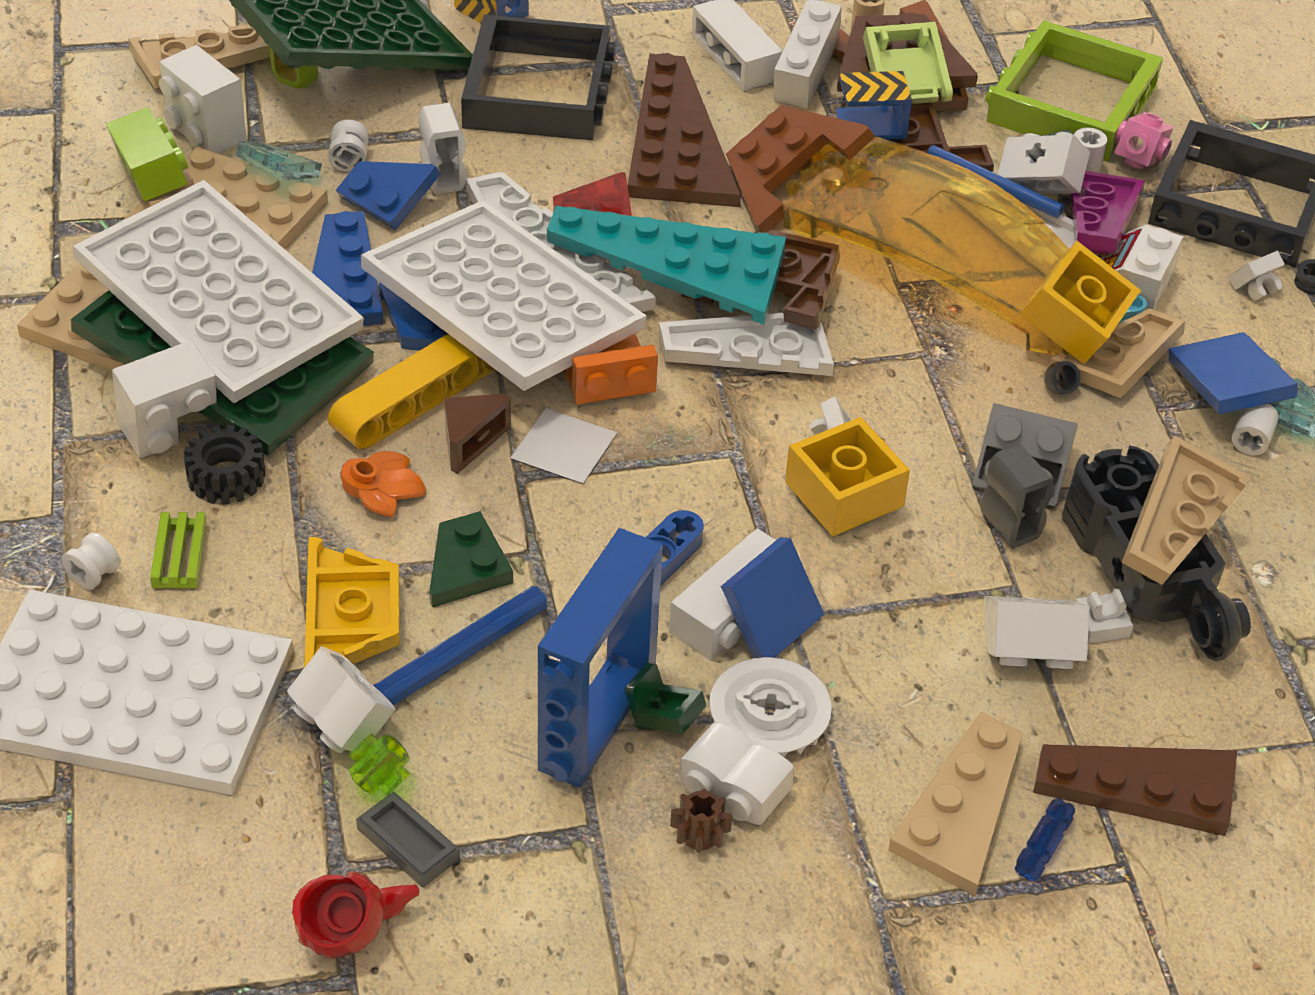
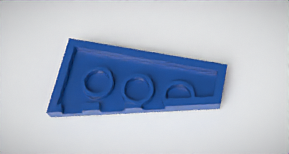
[312,211,383,326]

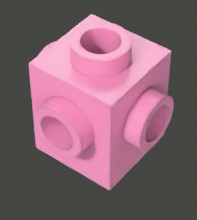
[1115,112,1174,169]

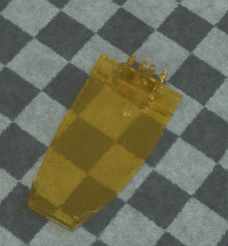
[783,136,1070,356]

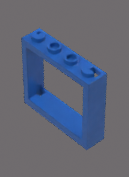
[538,528,663,788]

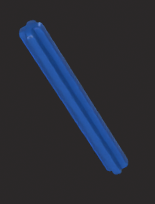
[373,586,547,705]

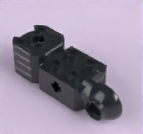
[1062,445,1251,662]

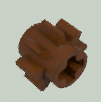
[670,789,733,853]

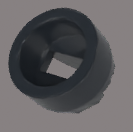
[1044,361,1081,394]

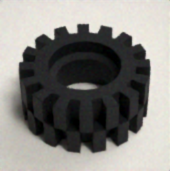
[184,425,265,505]

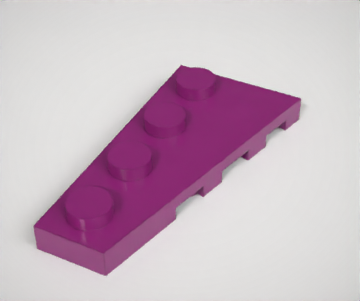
[1070,171,1145,254]

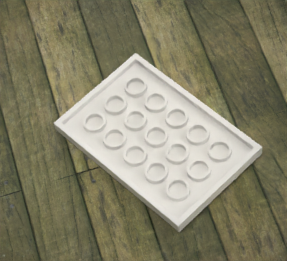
[73,180,364,403]
[361,200,646,391]
[0,589,294,796]

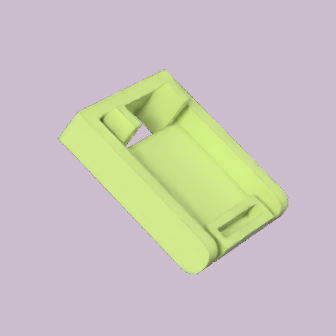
[863,22,953,106]

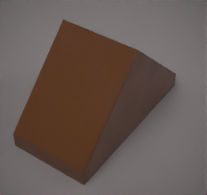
[444,394,511,474]

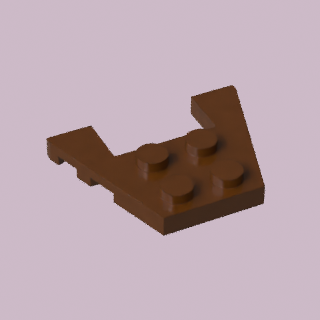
[837,13,978,92]
[863,88,994,173]
[681,230,840,330]

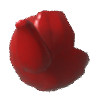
[292,871,420,959]

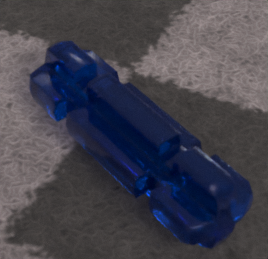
[1015,798,1075,881]

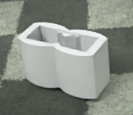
[418,103,467,195]
[287,646,395,755]
[680,722,794,826]

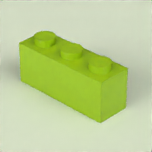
[106,107,189,202]

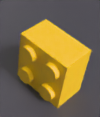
[1019,241,1141,364]
[785,417,910,537]

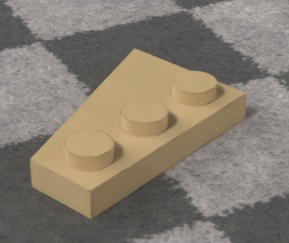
[1051,308,1185,398]

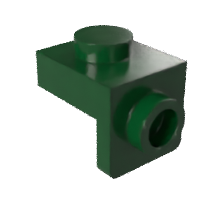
[625,663,707,734]

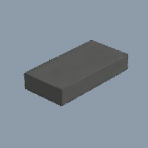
[356,791,460,888]

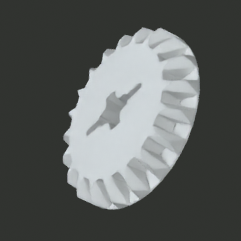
[709,657,832,757]

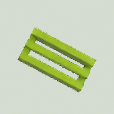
[150,512,207,588]

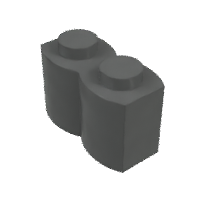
[981,445,1054,549]

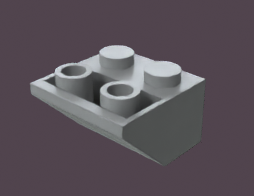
[972,403,1078,507]

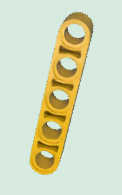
[327,334,496,449]

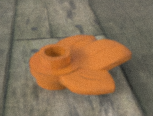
[340,451,426,517]

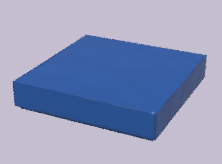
[721,537,825,658]

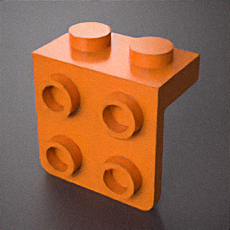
[564,334,658,405]

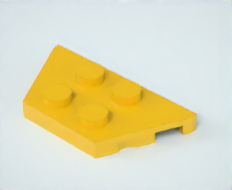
[304,537,400,668]

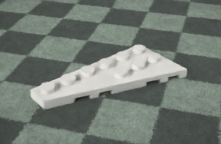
[466,172,656,312]

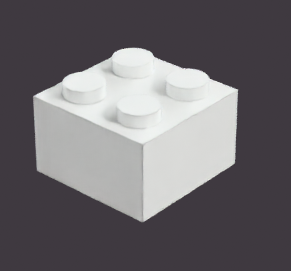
[159,45,247,153]

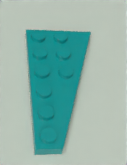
[547,206,786,325]

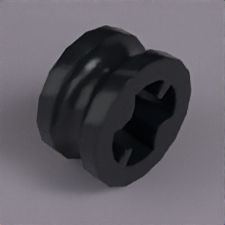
[1294,259,1315,295]

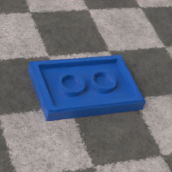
[1169,332,1298,414]

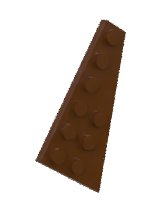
[627,53,741,207]

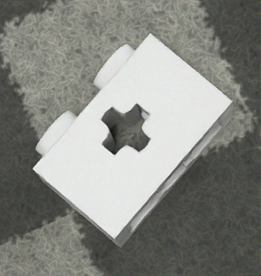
[998,132,1090,194]

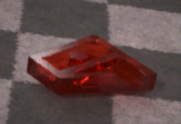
[553,172,632,216]

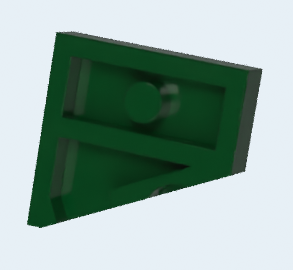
[430,511,513,608]

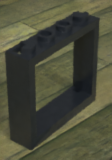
[461,14,616,140]
[1148,120,1315,267]

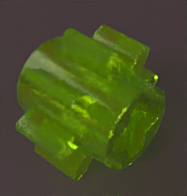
[349,733,410,795]

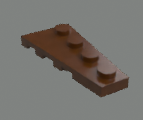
[1033,744,1237,836]

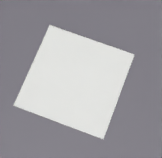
[510,408,617,484]

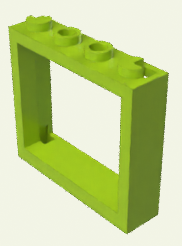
[985,20,1163,162]

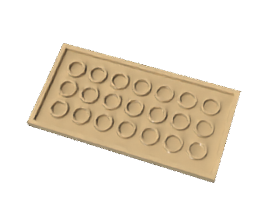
[17,146,328,371]

